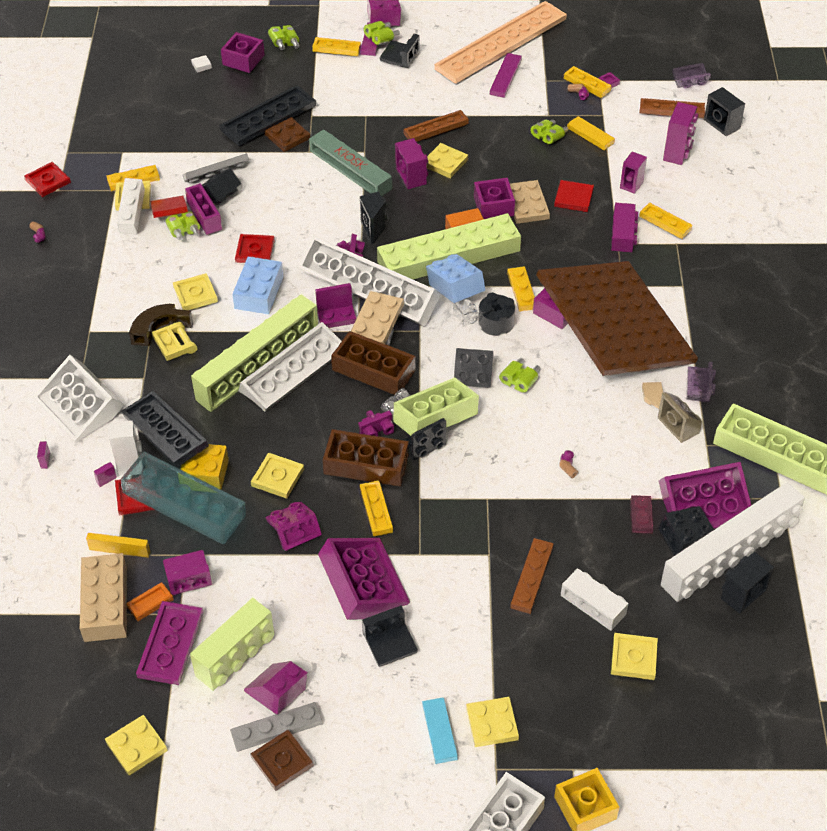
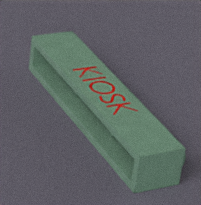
[309,130,392,196]

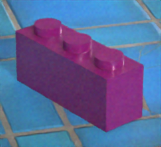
[185,183,222,235]
[611,202,639,252]

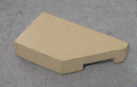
[642,382,663,409]

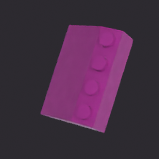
[658,462,751,529]
[318,538,410,620]

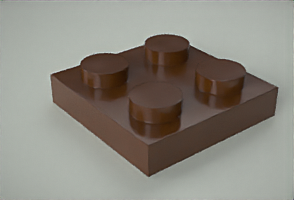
[265,117,311,152]
[250,730,313,791]

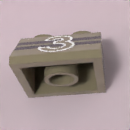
[657,392,702,443]

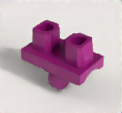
[336,233,365,257]
[358,410,394,436]

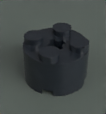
[478,292,515,336]

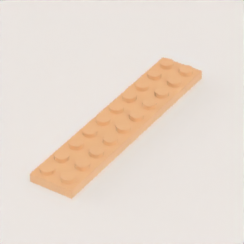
[434,1,567,84]

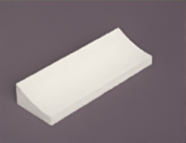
[239,322,342,412]

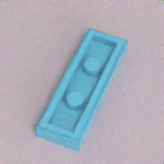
[422,697,458,764]

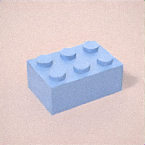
[426,254,485,303]
[232,257,283,315]

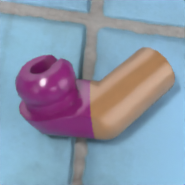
[568,84,589,100]
[30,222,46,243]
[559,450,578,478]

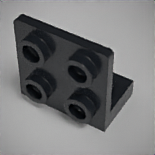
[380,34,420,68]
[454,348,494,388]
[403,418,446,461]
[658,506,714,556]
[362,605,418,667]

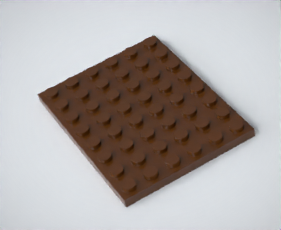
[536,261,698,376]

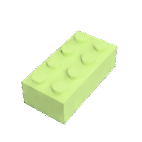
[393,378,479,436]
[190,597,274,691]

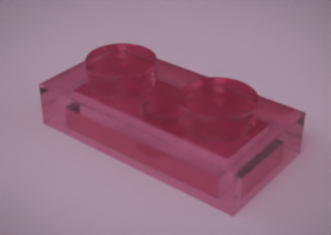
[630,495,653,533]

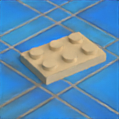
[510,180,550,224]
[351,291,405,344]

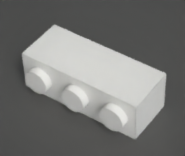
[117,178,145,235]
[108,421,145,475]
[561,568,628,631]

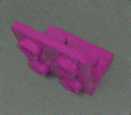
[315,283,356,328]
[266,502,322,551]
[163,550,212,595]

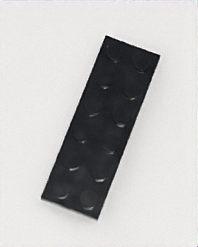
[219,85,316,146]
[121,391,209,468]

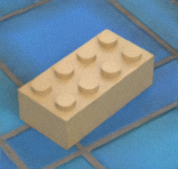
[80,553,127,642]

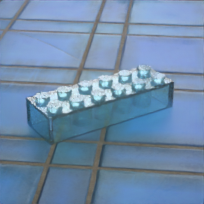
[121,452,246,545]

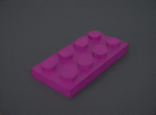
[136,601,204,685]

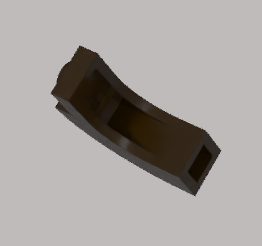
[129,303,193,346]

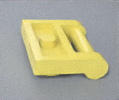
[152,322,197,361]

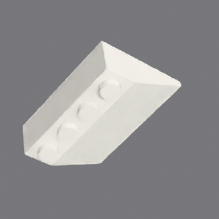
[33,355,124,442]

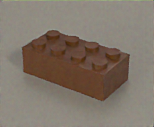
[331,331,416,396]
[323,429,409,487]

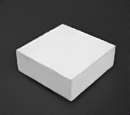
[191,55,212,72]

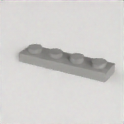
[182,153,249,183]
[230,702,322,752]

